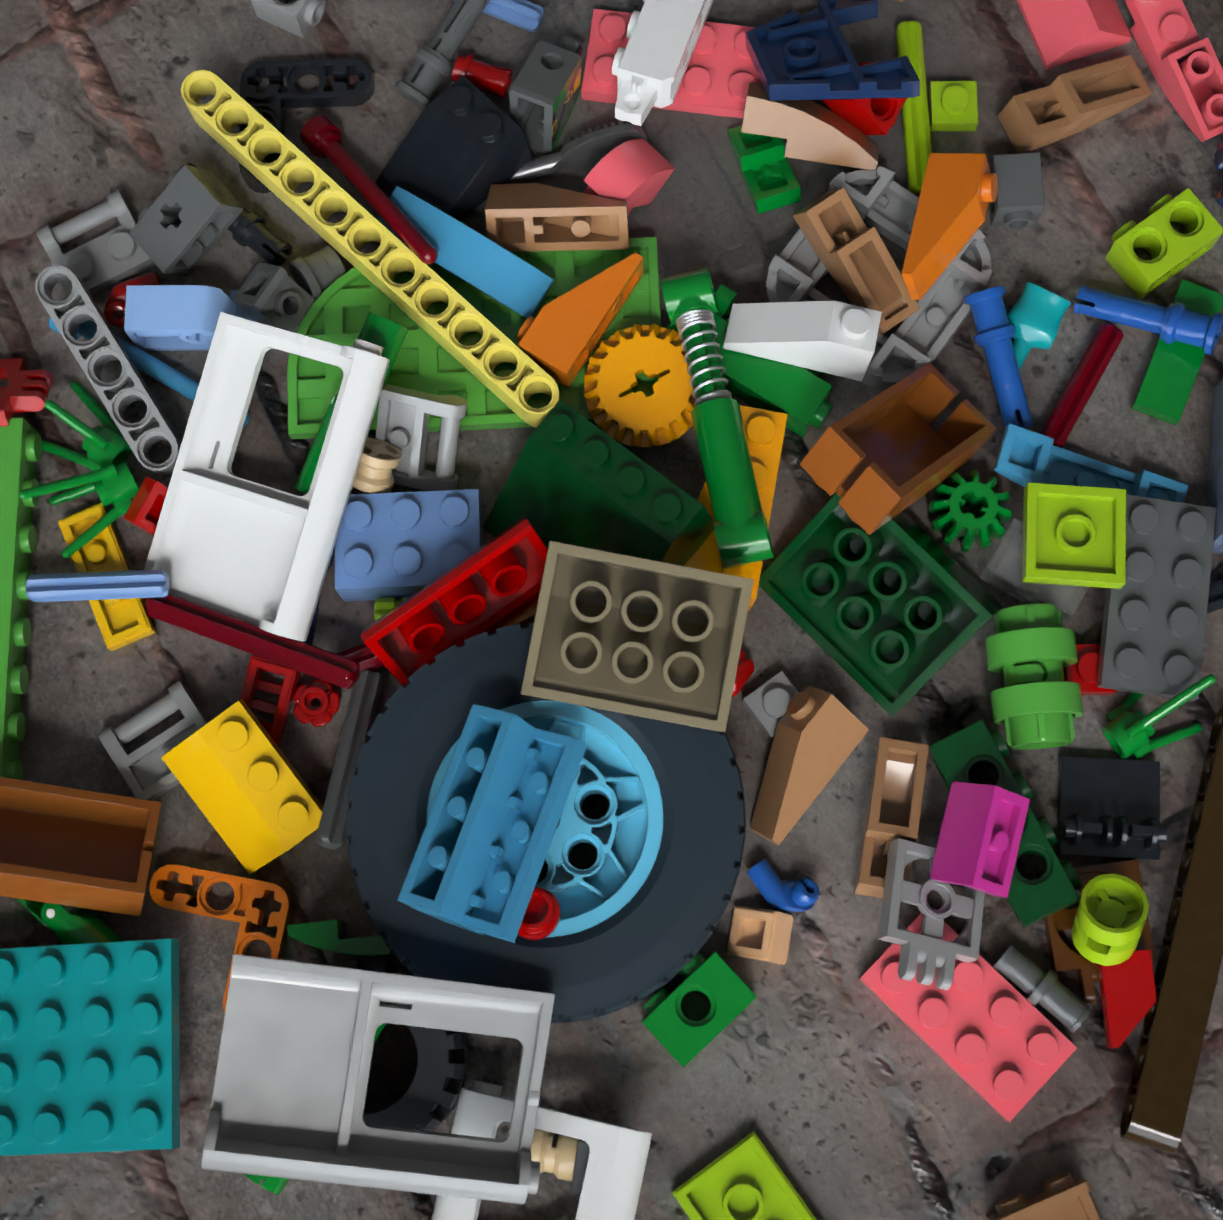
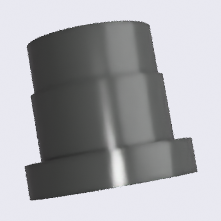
[288,246,346,300]

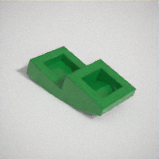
[727,125,802,214]
[287,919,395,957]

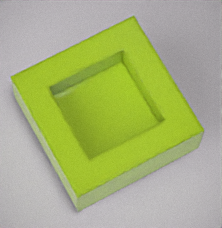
[928,81,978,132]

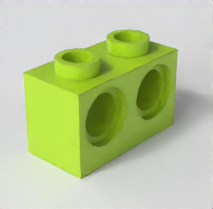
[1105,188,1223,300]

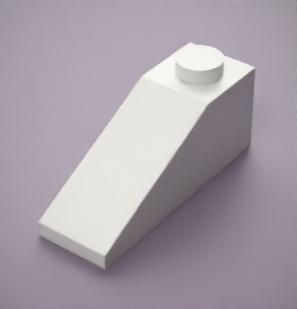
[723,301,882,382]

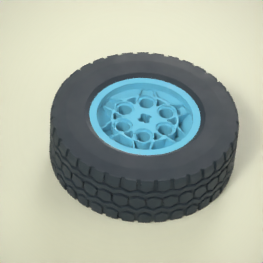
[346,623,746,1023]

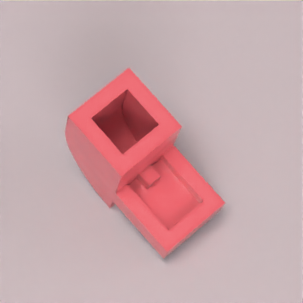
[583,138,676,215]

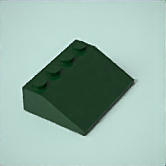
[483,400,714,566]
[759,493,1003,717]

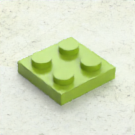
[1022,483,1126,589]

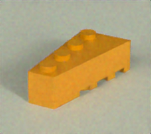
[684,405,788,611]

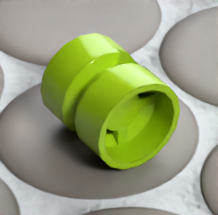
[1071,873,1149,966]

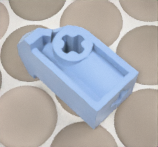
[124,285,258,351]

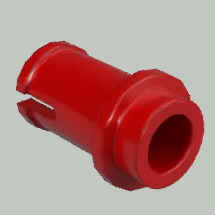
[452,53,513,99]

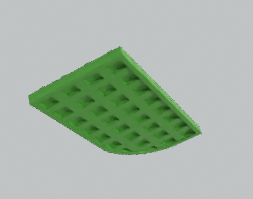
[287,237,664,439]

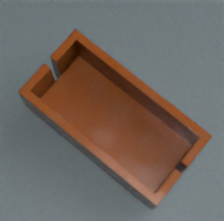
[799,363,997,535]
[0,777,162,916]

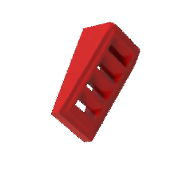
[239,655,302,747]

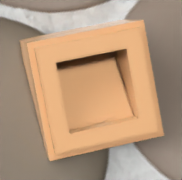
[726,905,793,965]

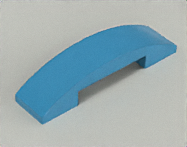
[377,186,555,319]
[994,423,1189,503]

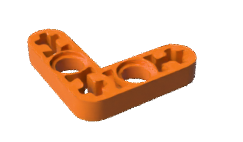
[149,864,293,1013]

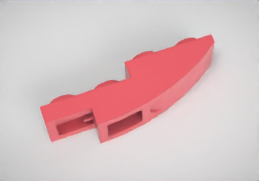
[1125,0,1223,142]

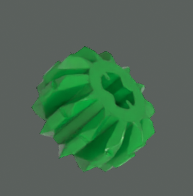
[928,469,1012,552]

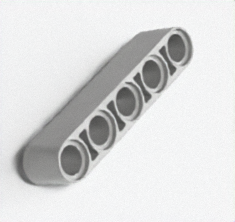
[35,265,182,475]

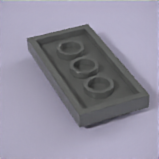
[1096,494,1217,701]

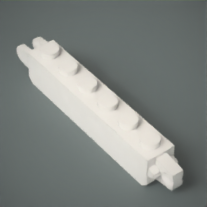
[612,0,714,126]

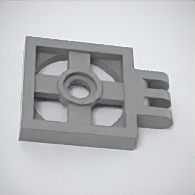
[878,838,985,990]

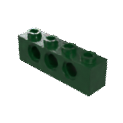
[929,720,1082,929]

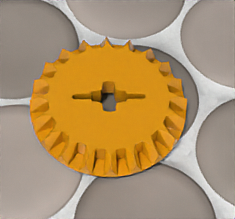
[584,324,697,448]

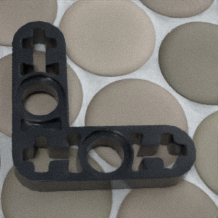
[239,58,375,193]

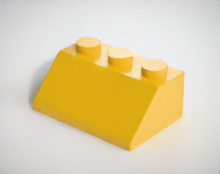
[161,698,324,875]

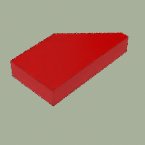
[1098,949,1157,1048]

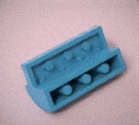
[398,704,587,943]

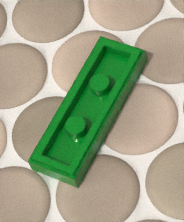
[1131,279,1223,426]

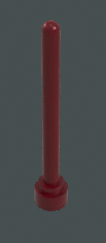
[300,115,438,264]

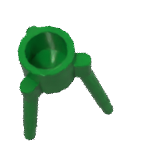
[42,381,132,471]
[18,461,139,558]
[1101,674,1216,760]

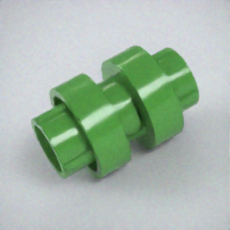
[985,604,1084,750]

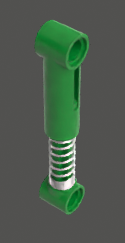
[660,266,774,569]

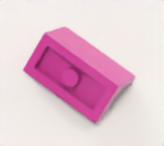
[930,782,1030,898]

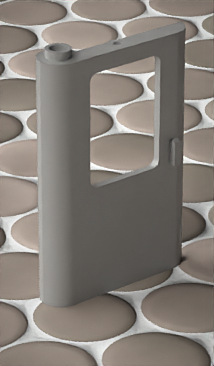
[201,954,555,1204]

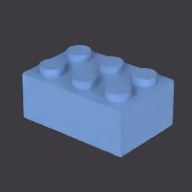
[334,489,485,602]

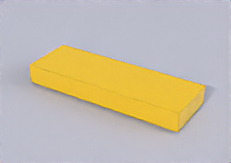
[58,502,156,651]

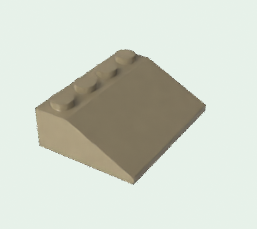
[521,541,754,733]

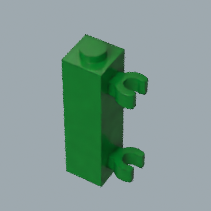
[667,284,834,438]

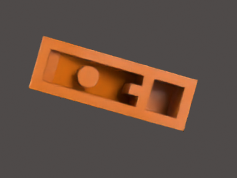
[901,153,998,300]
[517,252,644,388]

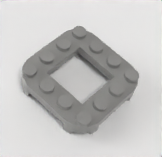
[765,166,993,390]

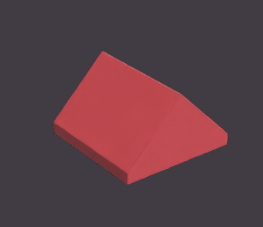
[1016,0,1132,70]

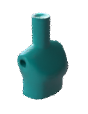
[1007,282,1071,371]

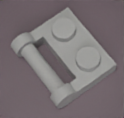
[36,190,156,296]
[375,384,467,491]
[98,680,208,801]

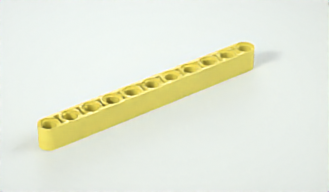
[181,70,560,428]

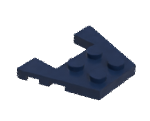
[745,0,920,101]

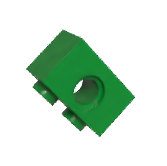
[642,952,757,1068]

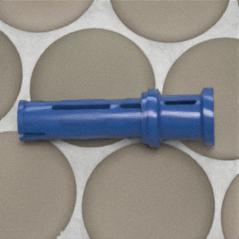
[1074,284,1223,355]
[963,285,1035,432]

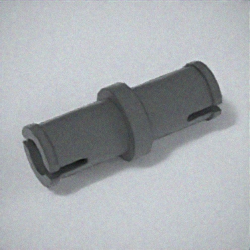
[992,942,1093,1033]

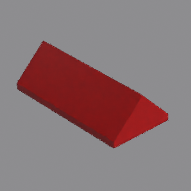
[360,516,548,687]

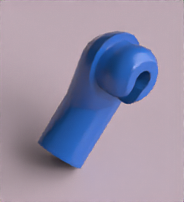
[746,858,820,912]

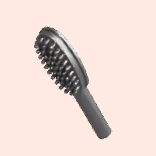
[505,121,647,184]

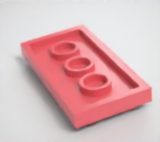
[581,9,763,119]
[858,912,1077,1122]

